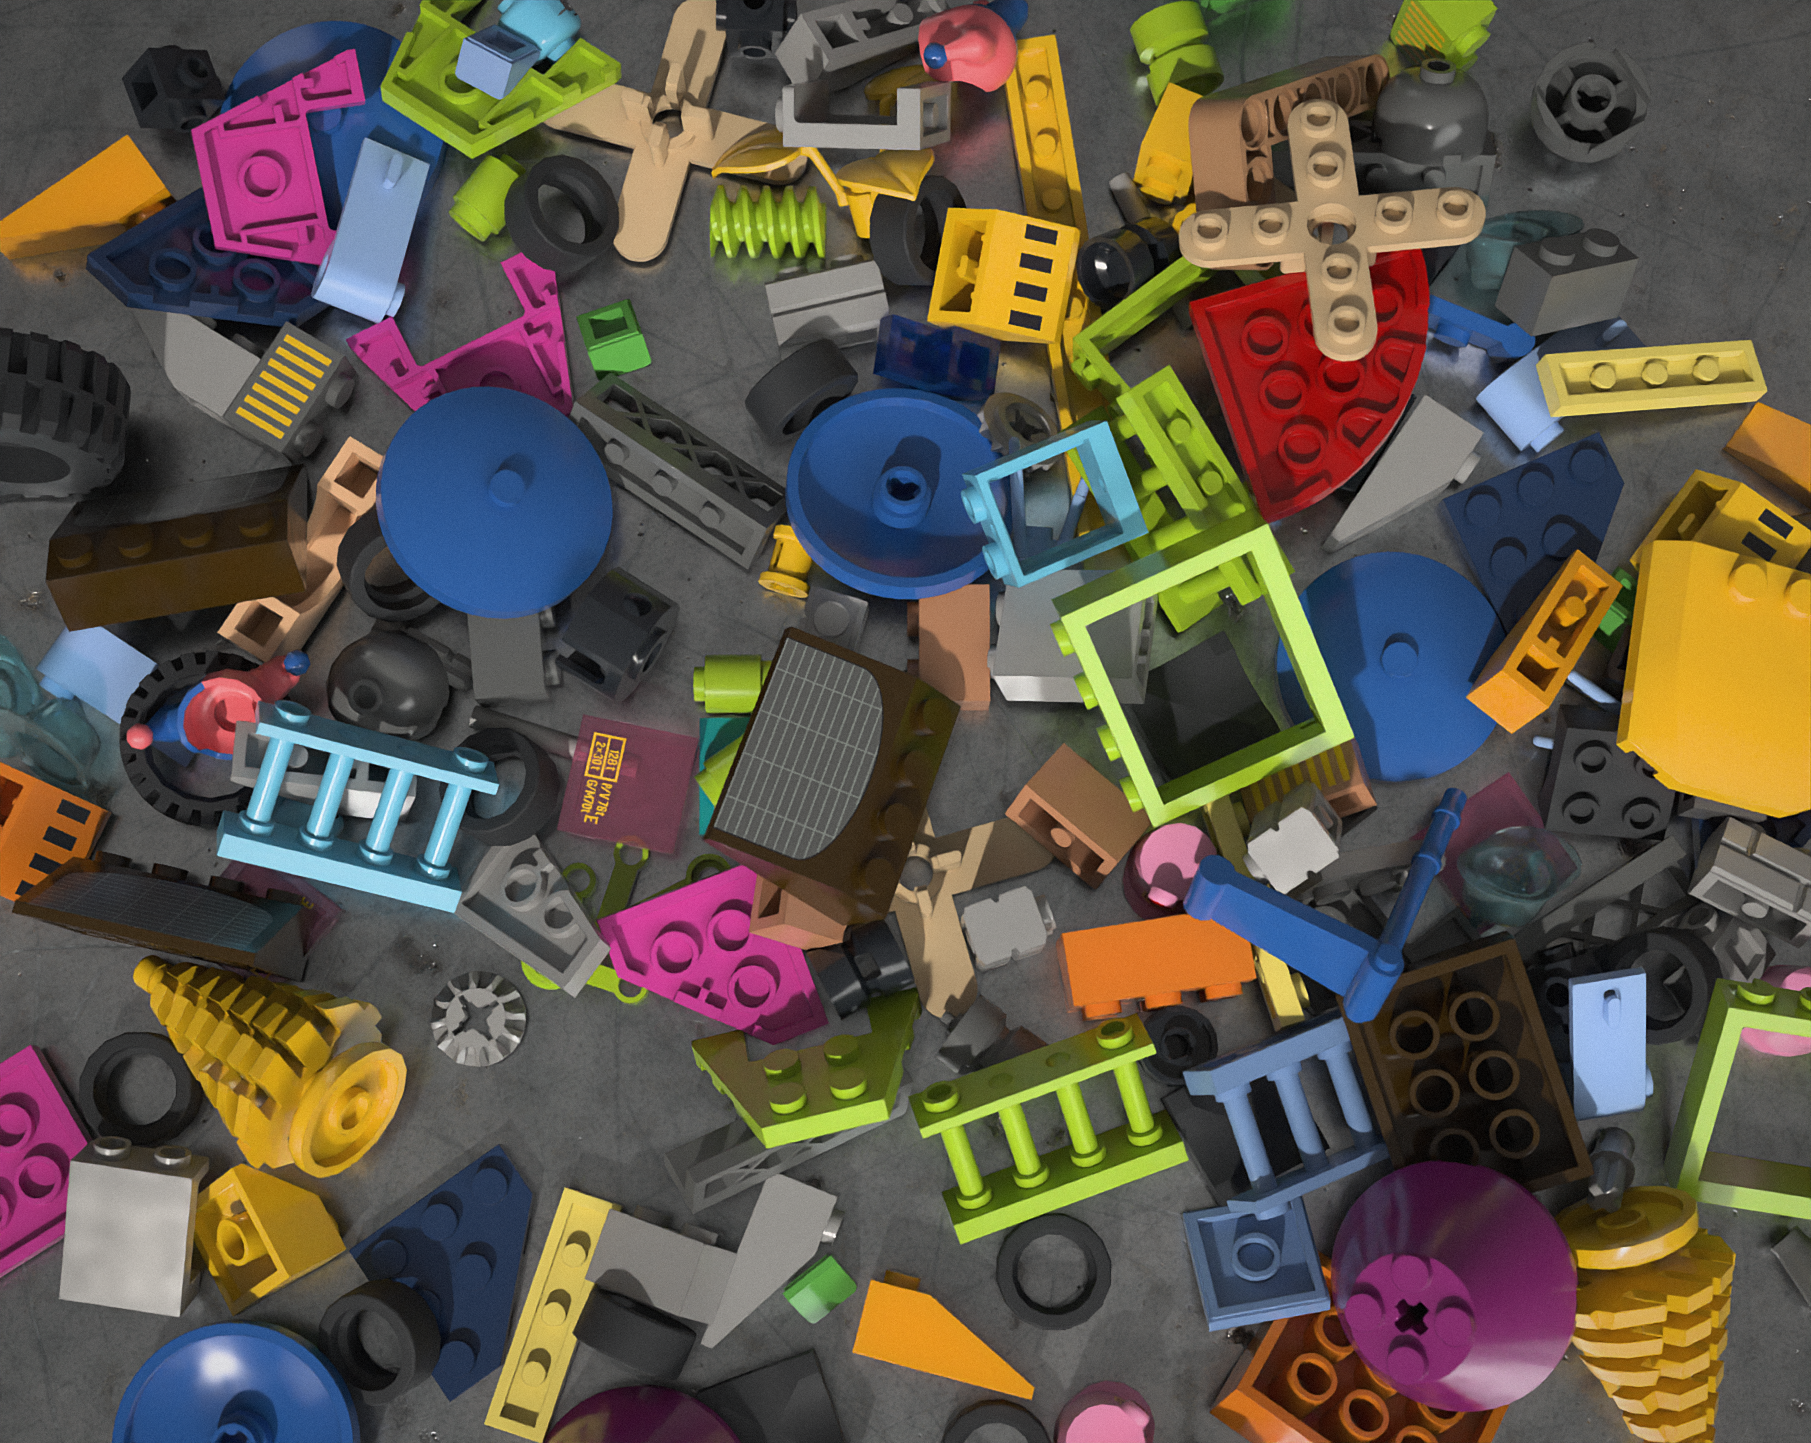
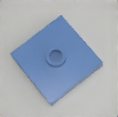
[1183,1196,1331,1332]

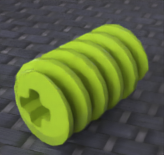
[710,185,827,259]

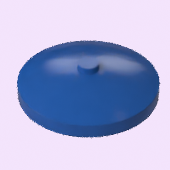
[220,21,448,230]
[376,386,613,619]
[785,388,1013,599]
[1274,552,1506,785]
[112,1319,361,1443]

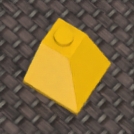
[194,1163,346,1316]

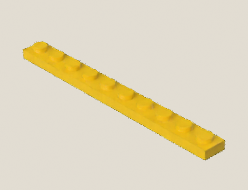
[1004,35,1134,570]

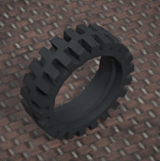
[119,650,291,827]

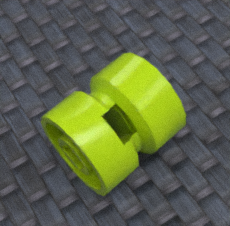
[1130,0,1224,106]

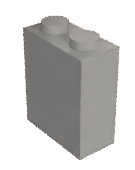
[987,570,1158,704]

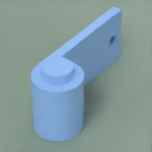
[311,137,430,324]
[1476,315,1646,453]
[36,626,196,768]
[1558,967,1653,1121]

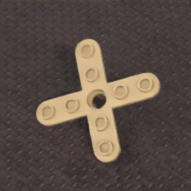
[544,0,808,262]
[1179,99,1486,361]
[888,807,1054,1018]

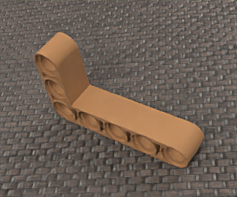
[1188,54,1390,270]

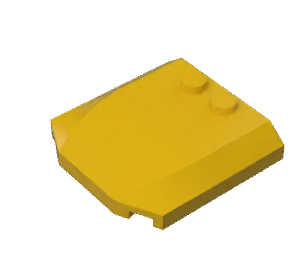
[1616,540,1811,818]

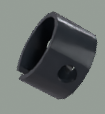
[555,567,680,704]

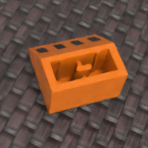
[0,762,112,902]

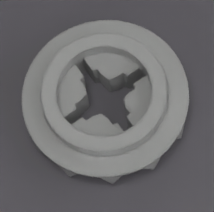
[977,392,1062,473]
[429,971,526,1067]

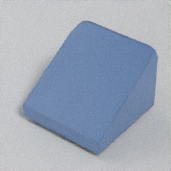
[455,24,541,99]

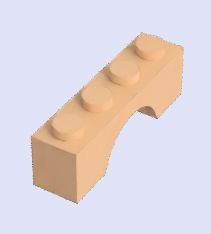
[217,436,383,664]

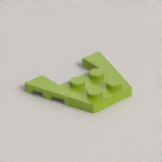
[380,0,621,159]
[691,987,922,1149]

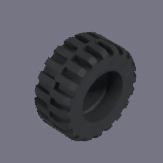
[0,328,131,498]

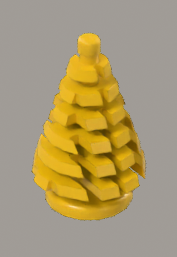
[133,955,407,1178]
[1554,1186,1736,1443]

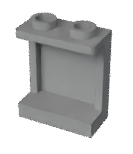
[775,79,951,150]
[59,1136,210,1317]

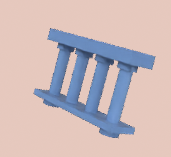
[1183,1008,1390,1220]

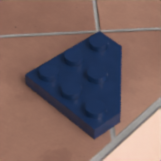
[86,187,330,327]
[1438,432,1624,637]
[349,1144,536,1402]

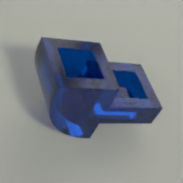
[873,314,1001,401]

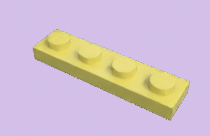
[1535,340,1768,417]
[1200,794,1310,1032]
[484,1187,624,1443]

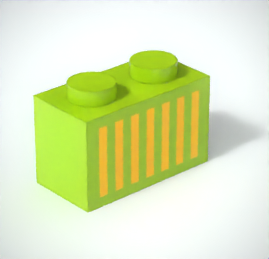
[1388,0,1498,72]

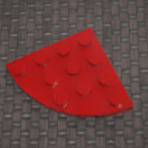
[1188,249,1430,524]

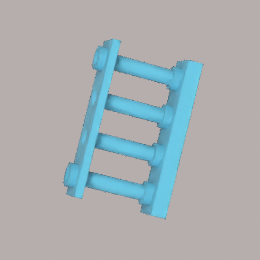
[217,700,499,913]

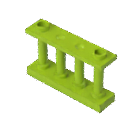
[1057,364,1295,633]
[908,1013,1188,1245]

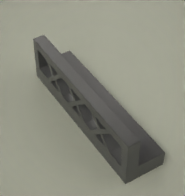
[1271,120,1496,207]
[569,372,788,570]
[1512,835,1701,970]
[664,1067,914,1214]

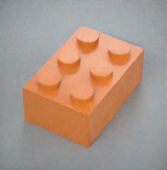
[1056,914,1257,1022]

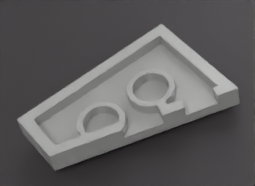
[454,833,612,998]

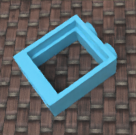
[961,420,1149,588]

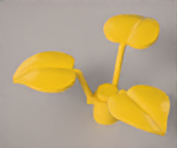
[711,65,938,238]

